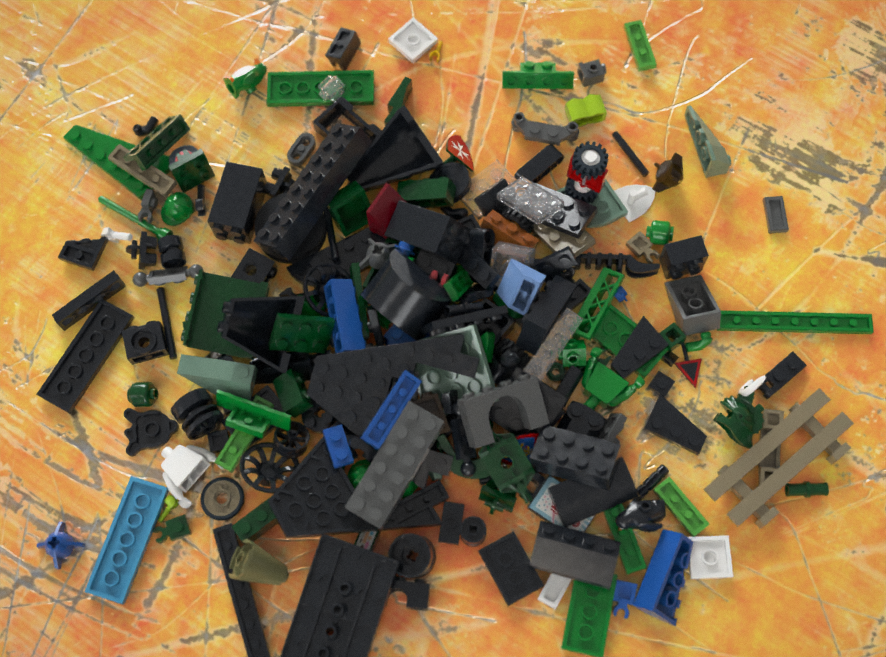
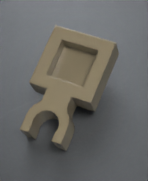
[626,231,660,264]

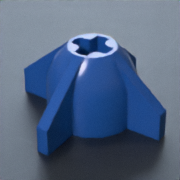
[36,522,85,570]

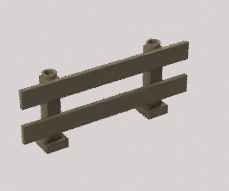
[703,388,854,529]

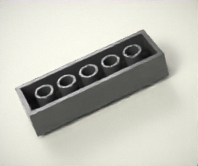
[344,401,445,530]

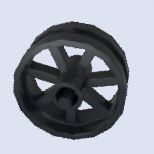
[272,421,310,458]

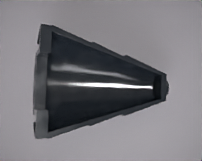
[347,105,444,192]

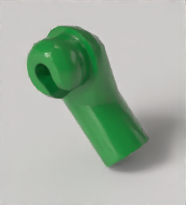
[685,332,713,352]

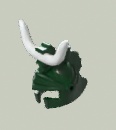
[713,376,766,449]

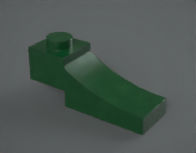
[384,76,412,126]

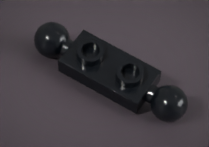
[450,401,477,477]

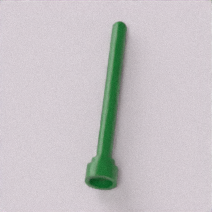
[98,196,173,240]

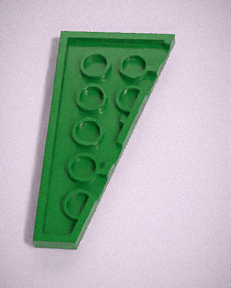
[63,124,171,201]

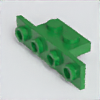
[502,61,574,89]
[216,390,291,438]

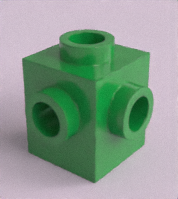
[557,339,586,368]

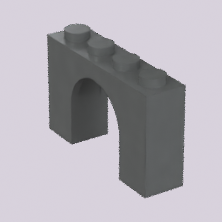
[457,374,550,448]

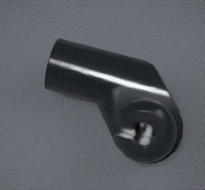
[133,116,159,137]
[440,207,468,221]

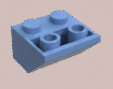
[497,259,546,315]

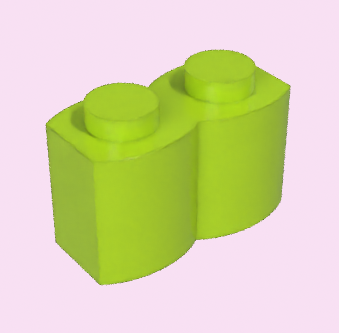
[565,94,607,127]

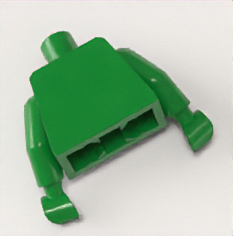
[581,347,645,410]

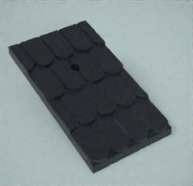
[280,533,399,657]

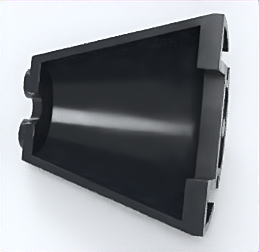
[217,296,305,373]

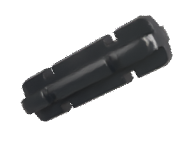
[636,464,669,497]

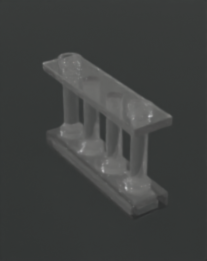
[523,308,583,382]

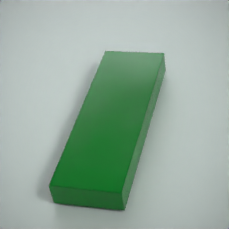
[443,268,473,302]

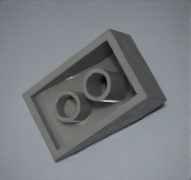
[664,275,721,336]

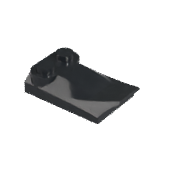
[557,401,607,438]

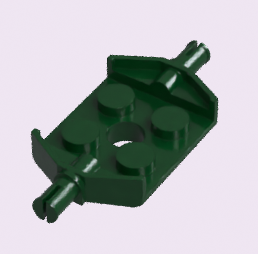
[478,428,536,504]

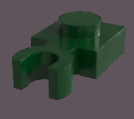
[153,514,192,543]

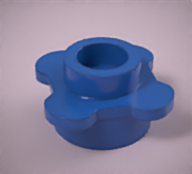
[394,241,415,257]
[615,286,628,303]

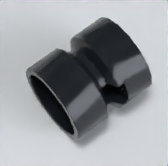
[158,235,186,269]
[460,516,487,547]

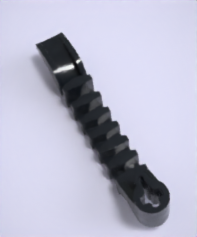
[527,252,660,282]

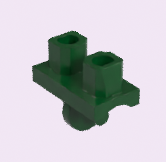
[478,479,517,515]

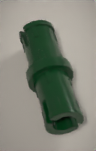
[785,481,829,498]

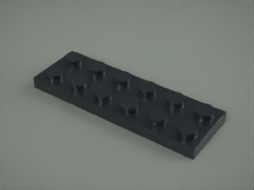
[36,299,134,414]

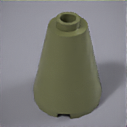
[229,539,289,586]

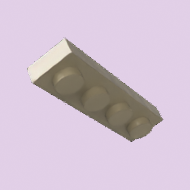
[108,144,177,198]

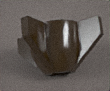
[652,152,684,193]

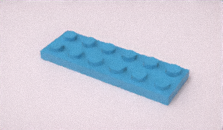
[84,476,169,605]

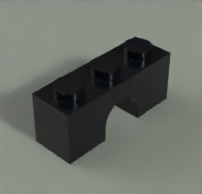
[385,577,431,611]

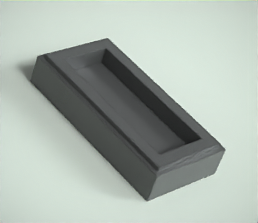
[763,196,789,234]

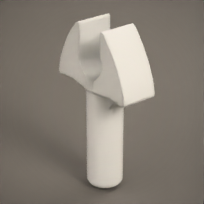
[101,227,133,243]

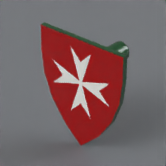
[444,135,474,172]

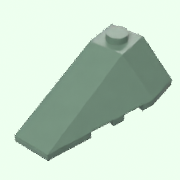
[684,105,731,178]
[177,354,258,401]

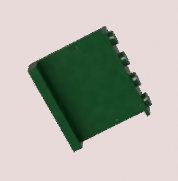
[181,269,270,360]

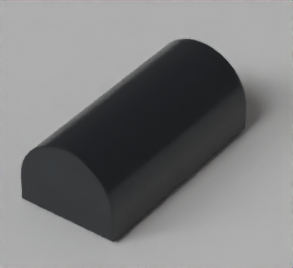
[556,365,583,408]

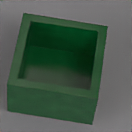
[327,181,371,237]

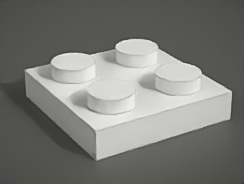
[388,17,438,63]
[688,535,733,579]

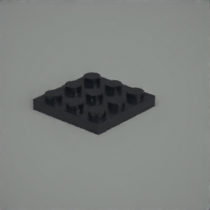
[489,366,568,436]

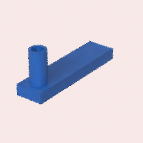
[361,370,422,450]

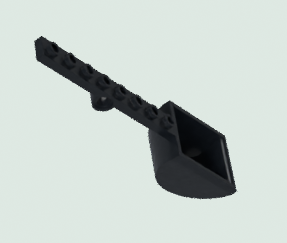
[360,248,566,427]

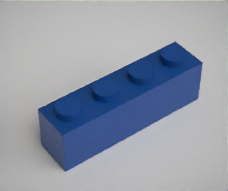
[324,279,366,353]

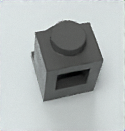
[577,59,606,87]

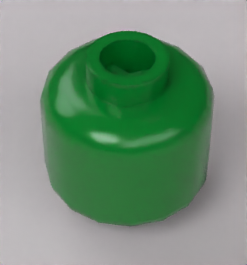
[646,220,674,245]

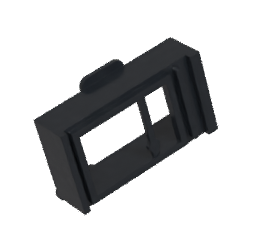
[313,97,382,151]

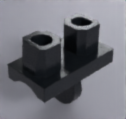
[263,166,295,198]
[126,231,157,270]

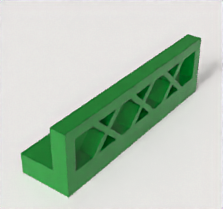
[569,267,625,340]

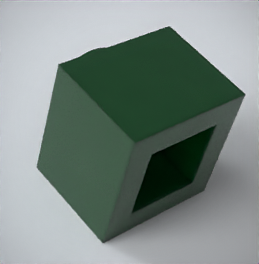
[659,322,687,353]

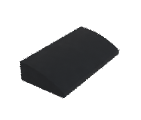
[548,457,638,527]

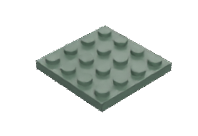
[415,324,499,415]

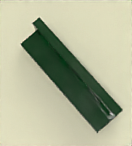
[123,114,190,171]

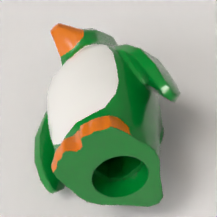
[223,58,267,99]

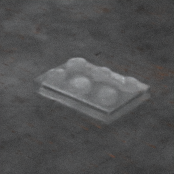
[461,159,521,220]
[497,176,564,225]

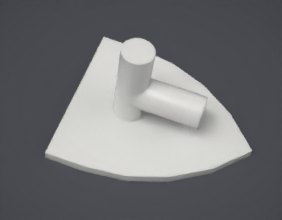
[615,185,656,223]

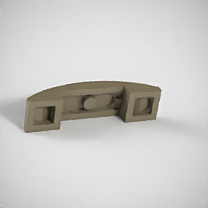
[758,409,784,485]

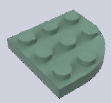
[557,179,628,228]

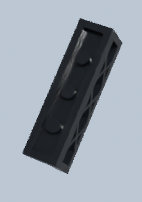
[52,270,126,331]

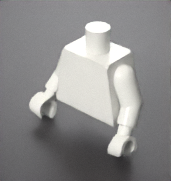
[161,445,224,509]

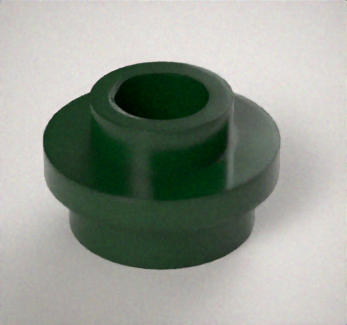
[546,362,565,382]

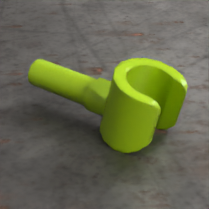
[158,495,179,523]

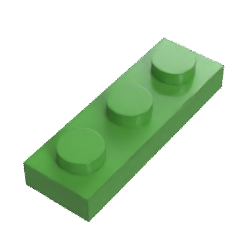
[624,20,657,72]
[653,477,709,537]

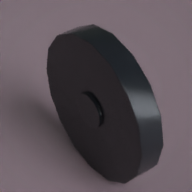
[429,162,472,204]

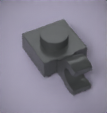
[138,189,158,224]

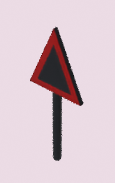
[674,342,702,388]

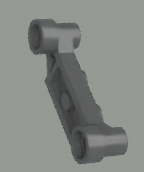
[511,112,579,146]

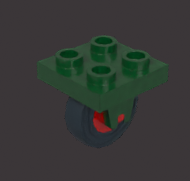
[168,145,215,193]

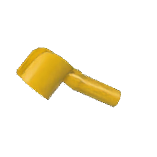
[429,41,443,63]

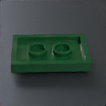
[268,313,335,354]

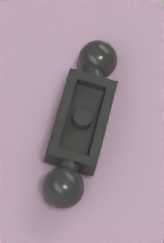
[133,264,204,287]

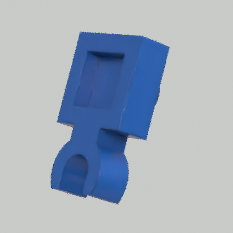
[613,579,638,619]

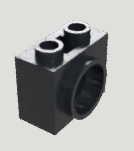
[231,248,278,283]
[122,321,169,365]

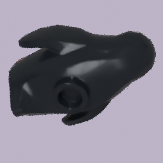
[615,496,666,532]

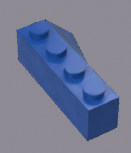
[633,529,693,626]

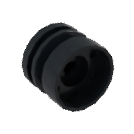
[171,388,224,440]
[388,533,437,578]

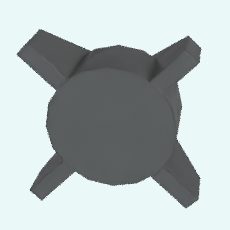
[359,238,398,269]

